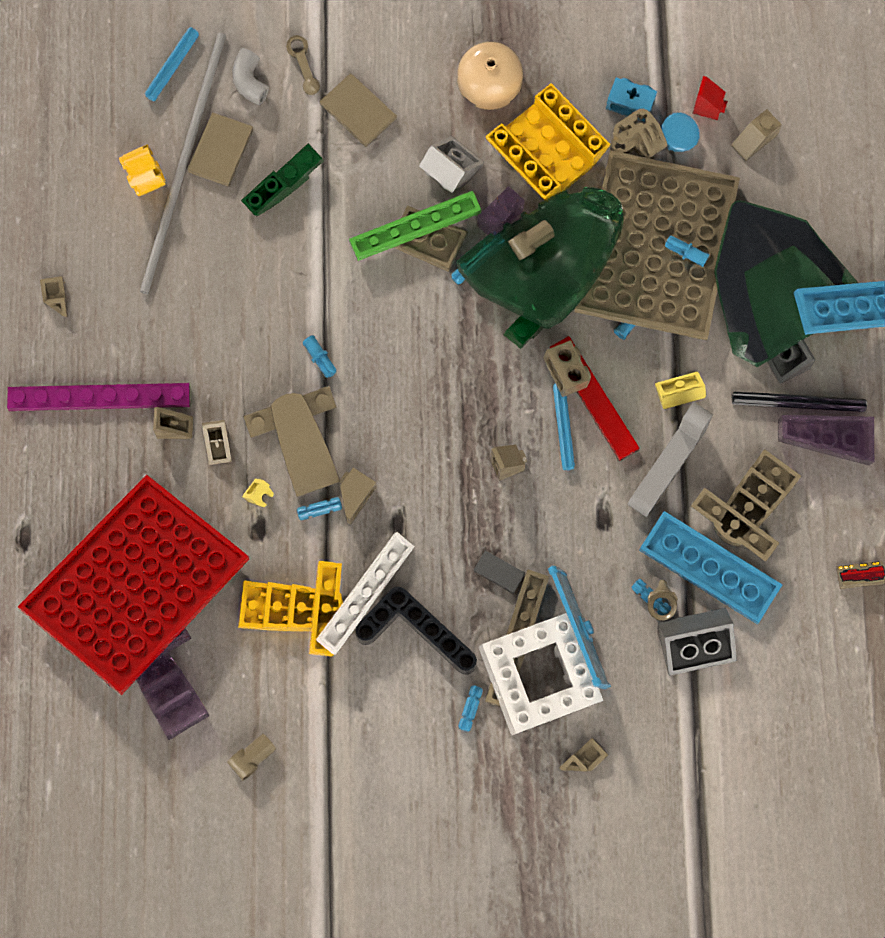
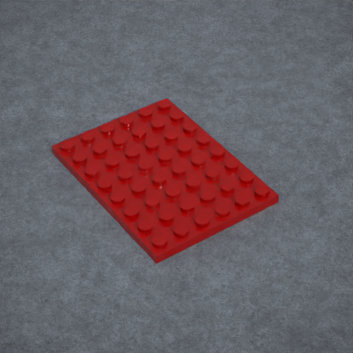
[18,474,249,695]

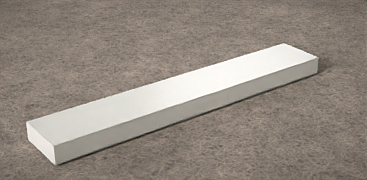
[316,532,415,655]

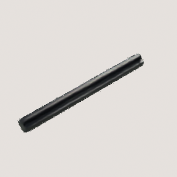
[731,391,867,412]

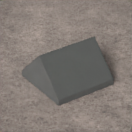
[762,321,815,384]

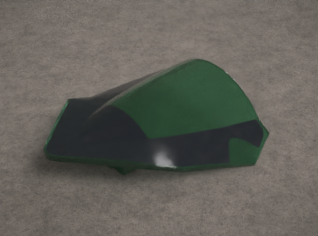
[714,200,858,367]

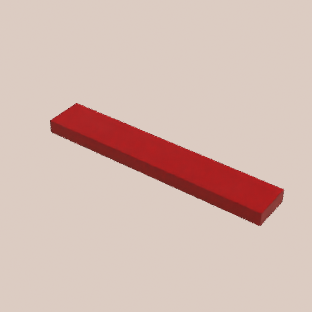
[549,336,640,461]

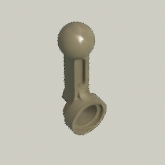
[286,35,320,95]

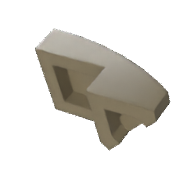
[40,276,68,317]

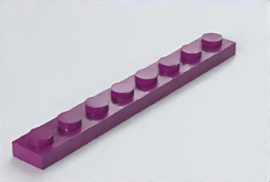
[7,383,190,411]

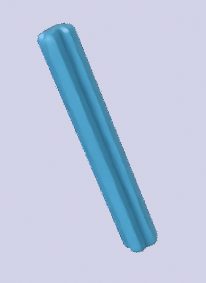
[145,27,199,101]
[553,384,575,470]

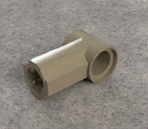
[508,220,555,260]
[227,733,276,781]

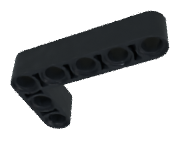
[355,587,477,675]

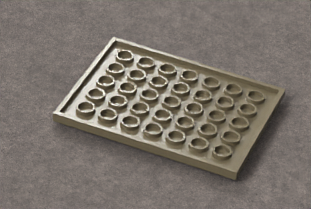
[574,150,740,340]

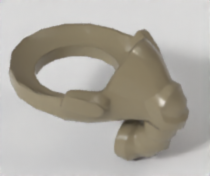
[647,580,678,621]

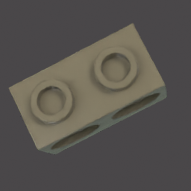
[543,340,591,397]

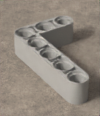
[627,402,713,517]

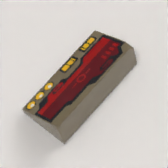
[836,561,885,589]

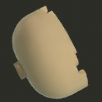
[457,42,523,110]

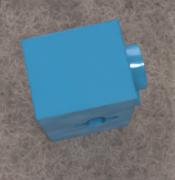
[606,77,657,122]

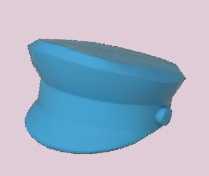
[660,112,700,152]

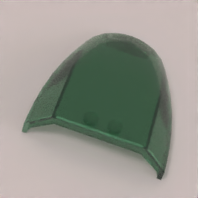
[456,187,624,329]

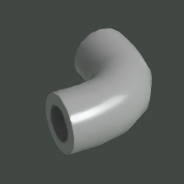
[232,48,269,106]

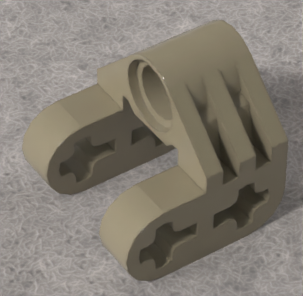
[610,109,667,159]

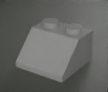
[419,136,485,193]

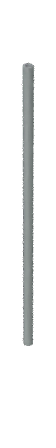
[140,33,226,294]

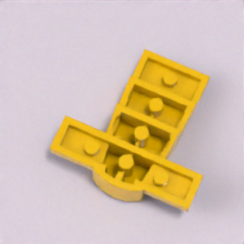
[238,561,343,657]

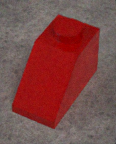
[692,76,728,120]

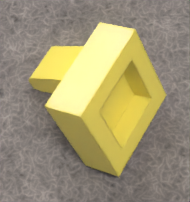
[242,478,274,507]

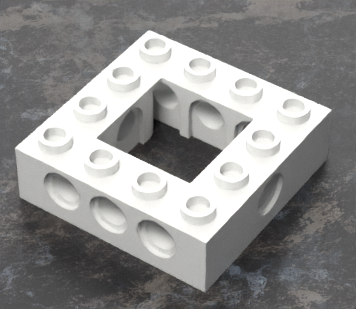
[478,613,603,735]

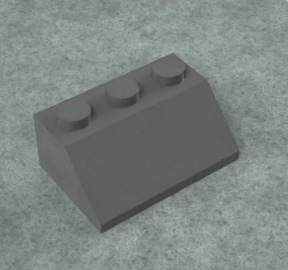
[658,608,737,676]

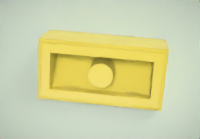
[655,371,706,409]

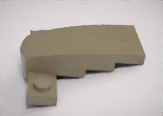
[243,386,340,497]
[691,449,802,562]

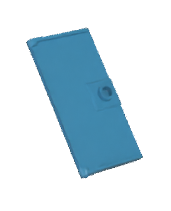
[548,566,611,689]

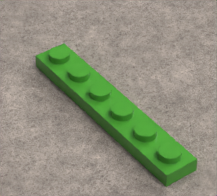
[349,191,481,261]

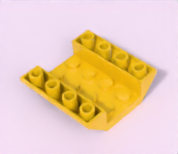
[485,83,610,200]

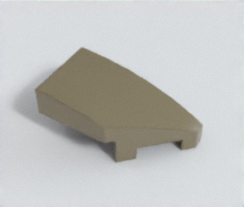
[559,738,609,772]

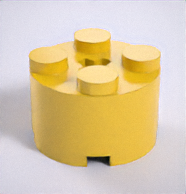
[119,144,166,197]

